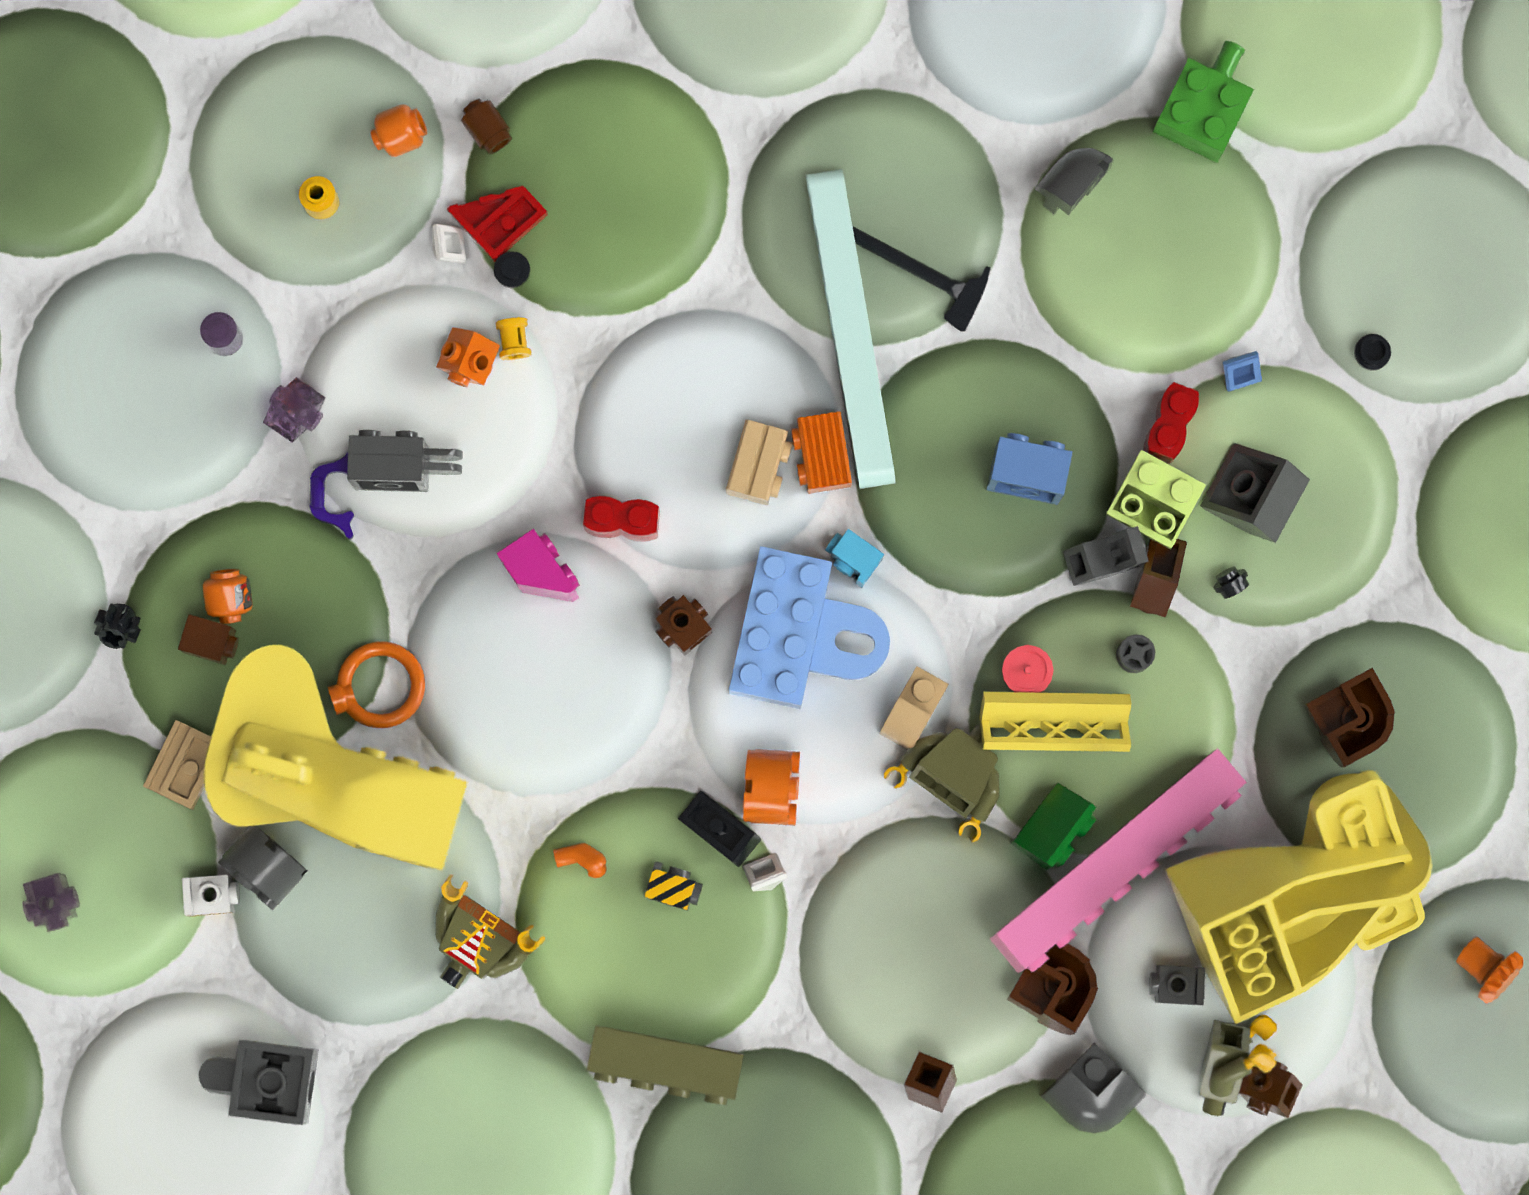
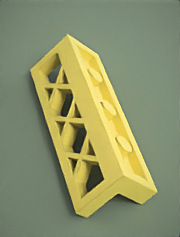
[979,692,1132,752]

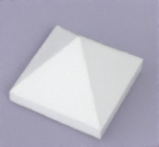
[432,224,466,264]
[742,853,787,891]

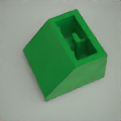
[1011,783,1097,870]

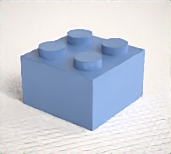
[987,433,1073,505]

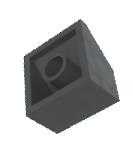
[1200,443,1310,543]

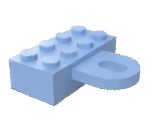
[729,546,890,709]

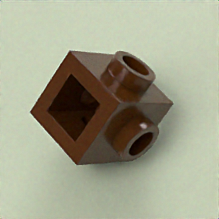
[655,595,713,656]
[1239,1061,1303,1118]

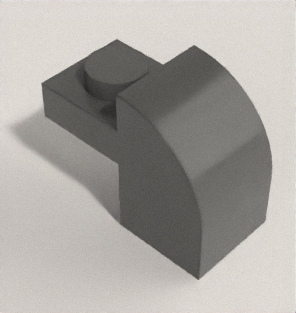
[1063,526,1148,586]

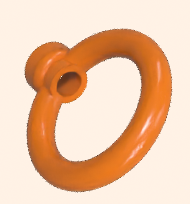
[327,641,425,728]

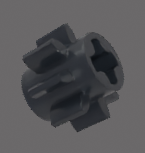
[94,603,141,649]

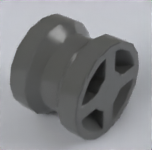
[1116,634,1156,674]

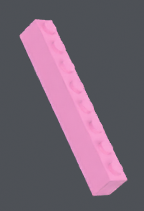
[990,748,1247,973]

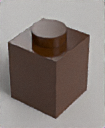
[178,614,239,665]
[904,1052,957,1113]

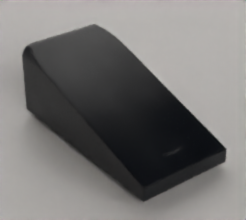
[678,790,761,867]

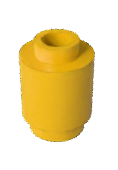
[299,176,339,220]

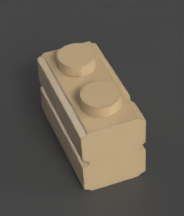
[726,420,793,505]

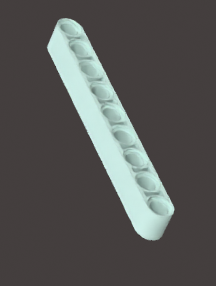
[806,169,895,489]

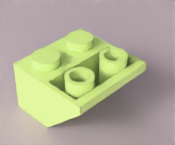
[1106,450,1206,550]

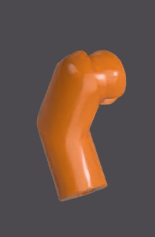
[553,843,607,878]

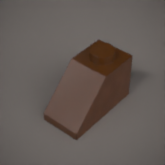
[1130,539,1187,617]

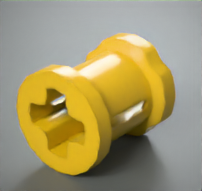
[495,317,532,360]

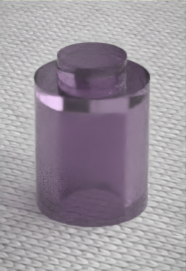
[200,312,243,356]

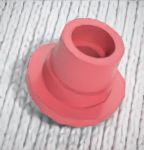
[1002,645,1054,693]

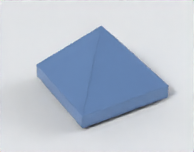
[1222,351,1262,392]

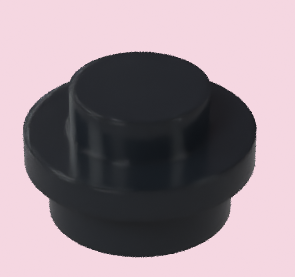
[494,251,530,288]
[1354,334,1391,371]
[1213,567,1249,599]

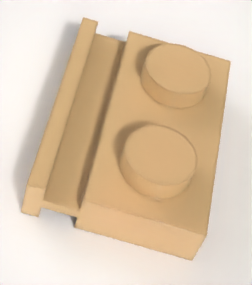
[143,720,211,810]

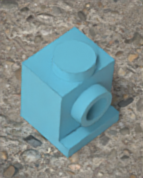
[825,529,884,588]

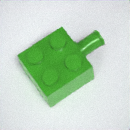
[1153,41,1254,163]

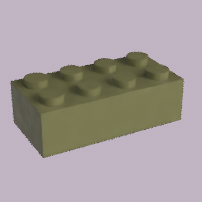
[586,1026,744,1105]

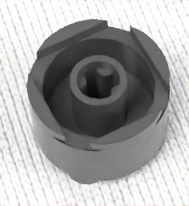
[218,825,308,910]

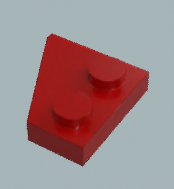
[447,185,548,263]

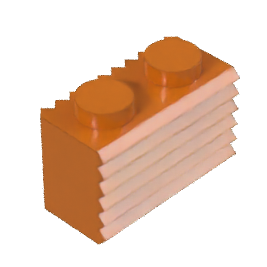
[791,411,852,494]

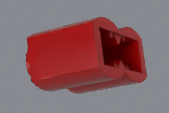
[1143,382,1199,465]
[583,496,660,542]

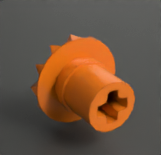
[1456,937,1523,1003]

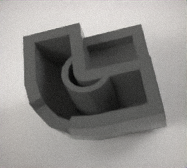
[1035,148,1113,215]
[1041,1043,1146,1133]

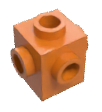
[436,327,500,387]

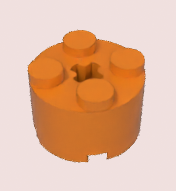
[743,749,800,826]

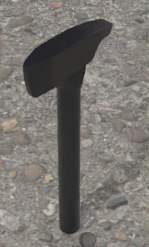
[852,226,991,332]

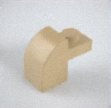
[879,666,949,750]

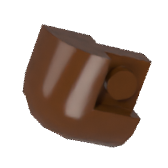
[1304,667,1395,768]
[1007,943,1098,1035]

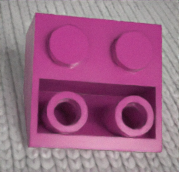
[497,528,580,602]

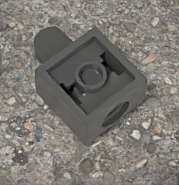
[347,430,463,492]
[199,1040,319,1125]

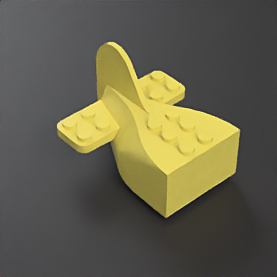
[204,645,468,870]
[1166,770,1432,1024]

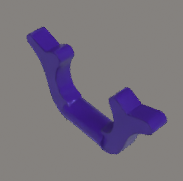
[309,452,354,540]

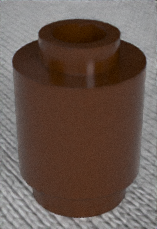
[461,99,512,155]

